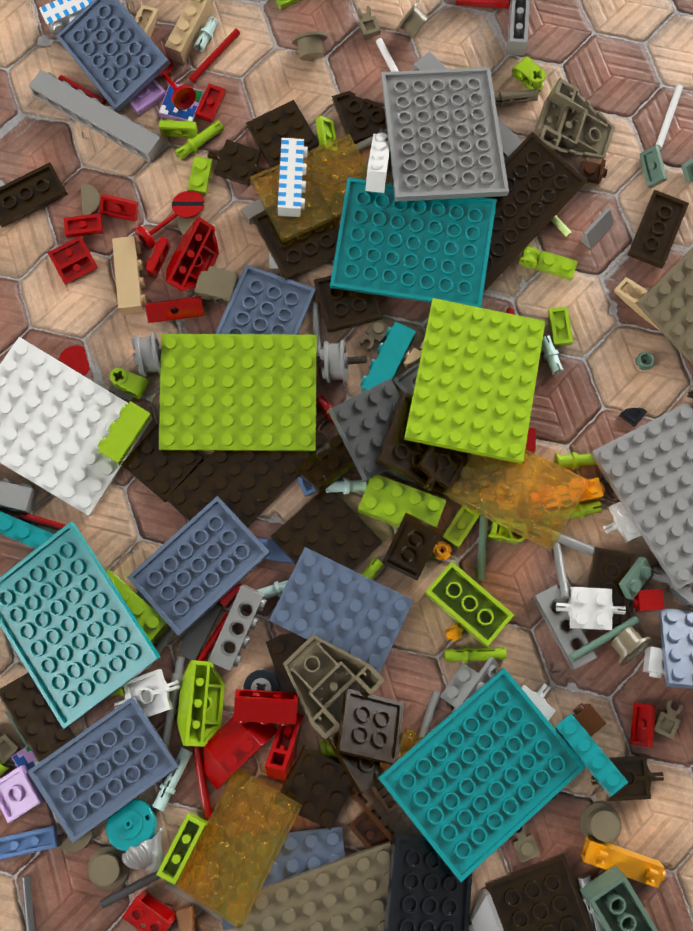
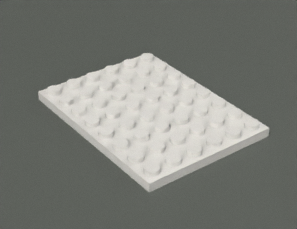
[0,337,152,516]

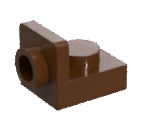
[579,159,608,184]

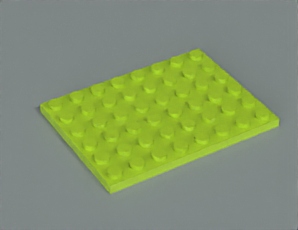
[404,298,545,464]
[159,334,317,451]

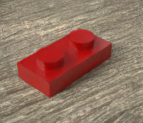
[195,83,226,123]
[100,194,138,222]
[64,213,103,238]
[145,237,171,279]
[630,702,656,748]

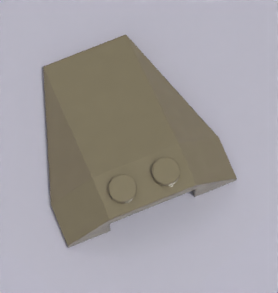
[534,78,615,159]
[283,635,385,739]

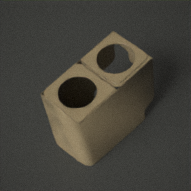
[195,266,239,306]

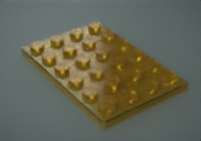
[250,134,368,243]
[444,449,590,551]
[176,768,302,929]

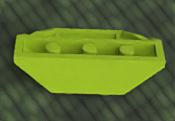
[177,660,225,747]

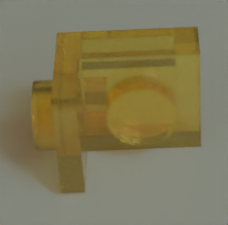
[398,727,422,759]

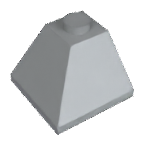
[469,887,504,931]

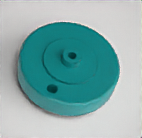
[106,799,157,852]

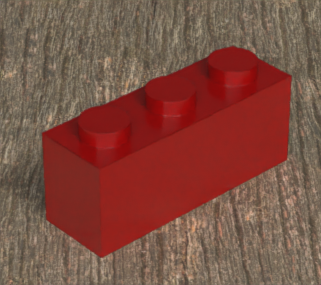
[233,689,298,726]

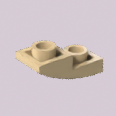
[402,341,424,370]

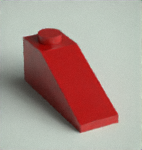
[265,713,304,781]

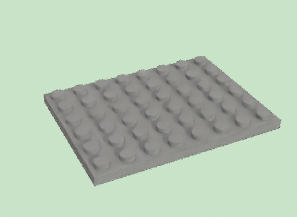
[381,67,509,202]
[590,402,693,590]

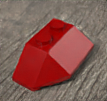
[165,216,219,292]
[204,717,277,790]

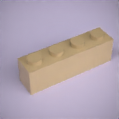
[165,0,214,65]
[112,236,147,315]

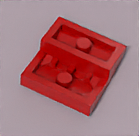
[47,236,98,285]

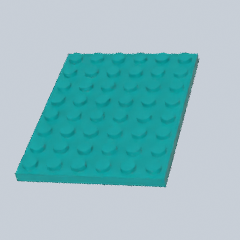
[330,177,497,308]
[0,522,161,729]
[377,668,586,882]

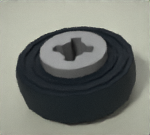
[243,670,280,691]

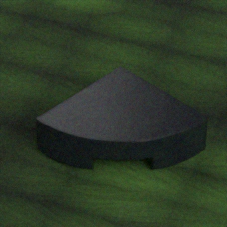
[619,408,647,427]

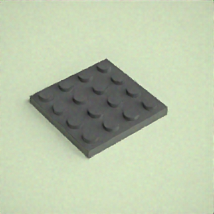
[328,378,400,482]

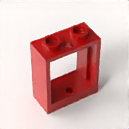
[122,890,176,931]

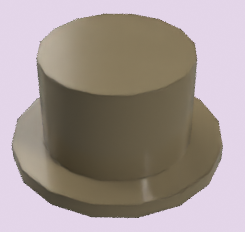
[395,0,428,38]
[292,31,327,61]
[611,627,652,666]
[579,802,622,844]
[88,846,130,890]

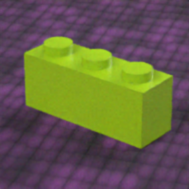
[97,401,151,466]
[156,812,209,885]

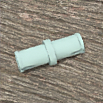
[193,16,219,52]
[542,335,564,375]
[326,478,367,494]

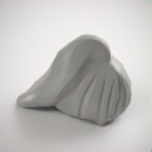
[122,828,164,873]

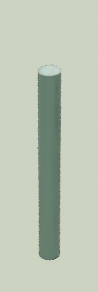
[477,501,489,580]
[569,616,639,662]

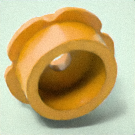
[432,541,452,560]
[444,624,463,642]

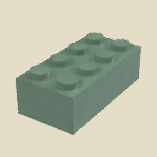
[579,865,658,931]

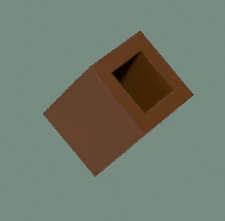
[573,703,606,737]

